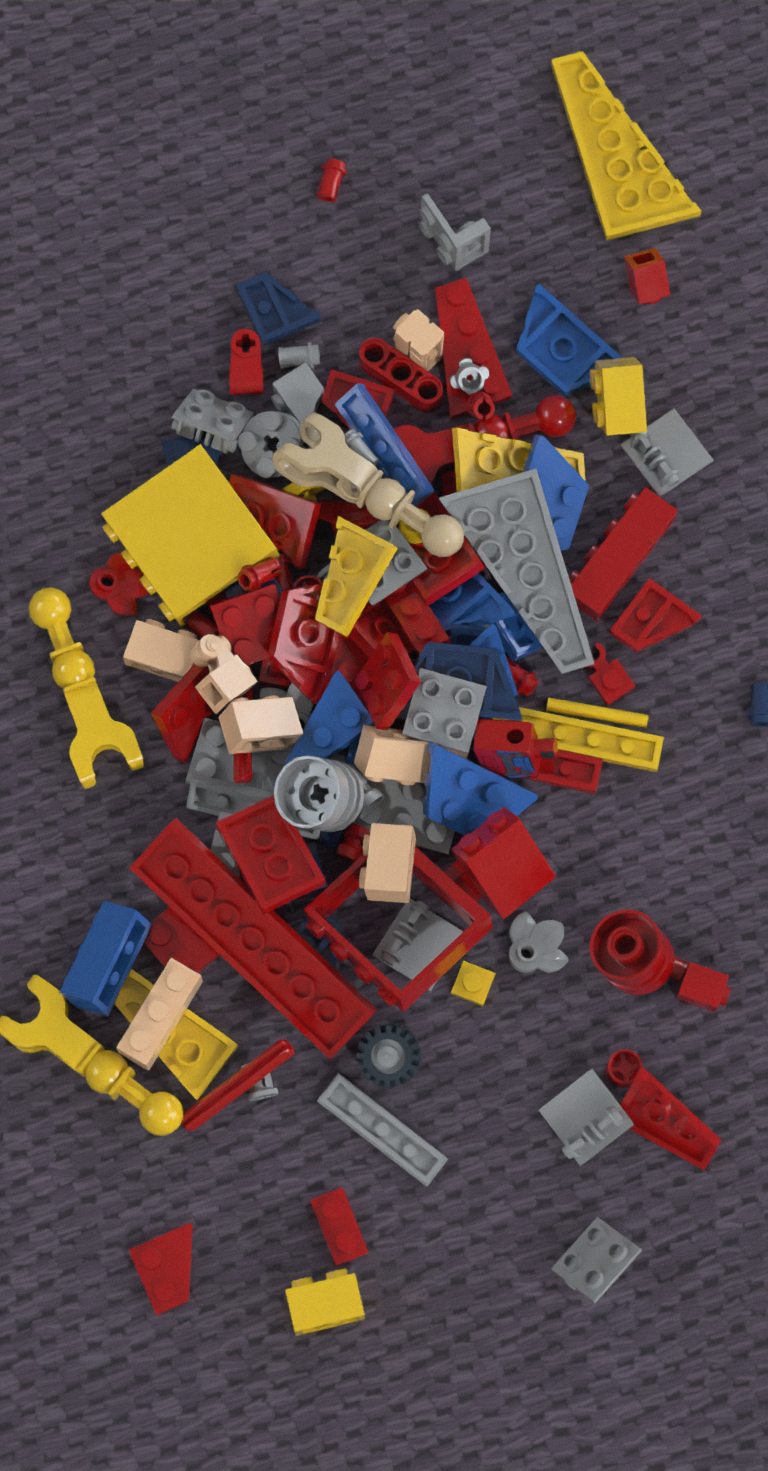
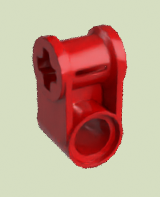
[229,329,263,395]

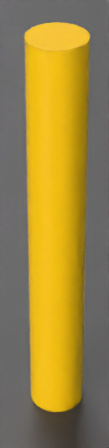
[546,697,649,728]

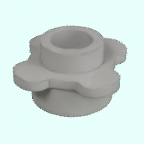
[450,358,489,396]

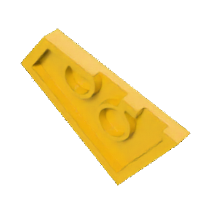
[315,516,398,637]

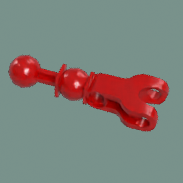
[394,395,577,485]

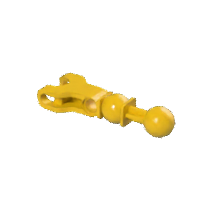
[28,587,144,789]
[0,975,183,1136]

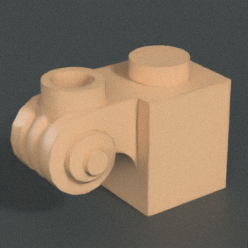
[190,634,258,714]

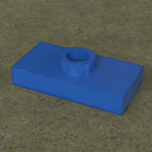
[489,592,542,662]

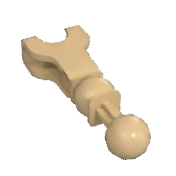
[273,413,464,557]

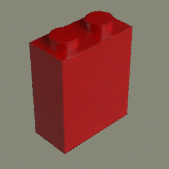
[451,807,556,920]

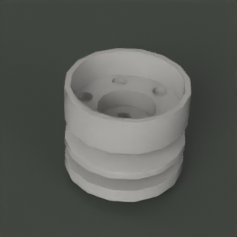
[274,755,365,832]

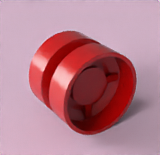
[590,909,674,995]

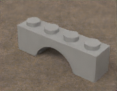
[271,362,379,471]

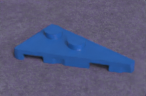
[273,670,375,788]

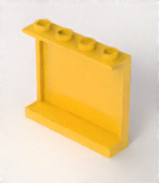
[101,444,281,627]

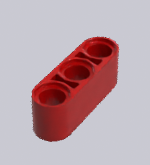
[359,338,443,413]

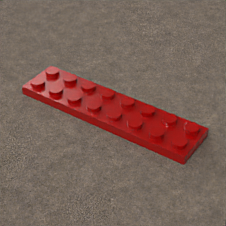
[129,818,378,1059]

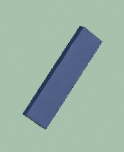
[335,383,435,507]

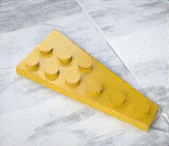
[551,51,701,241]

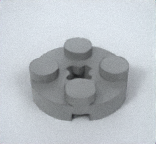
[238,411,305,478]

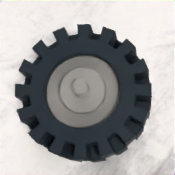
[357,1024,422,1088]

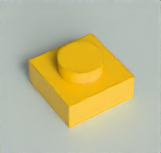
[451,961,495,1006]

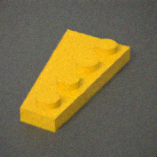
[452,428,586,492]
[114,969,238,1102]

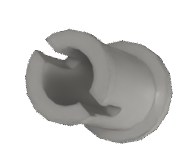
[278,342,320,369]
[344,429,379,466]

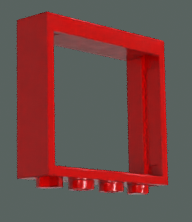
[304,847,492,1012]

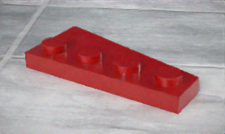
[435,278,513,420]

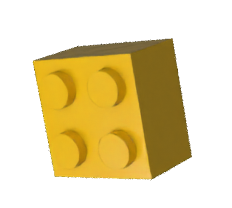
[590,357,647,436]
[285,1269,365,1336]

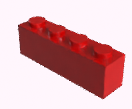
[569,487,678,622]

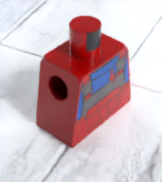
[474,719,558,779]

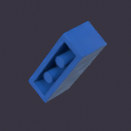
[59,901,152,1016]

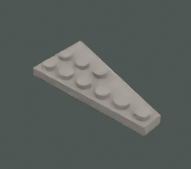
[439,469,594,674]

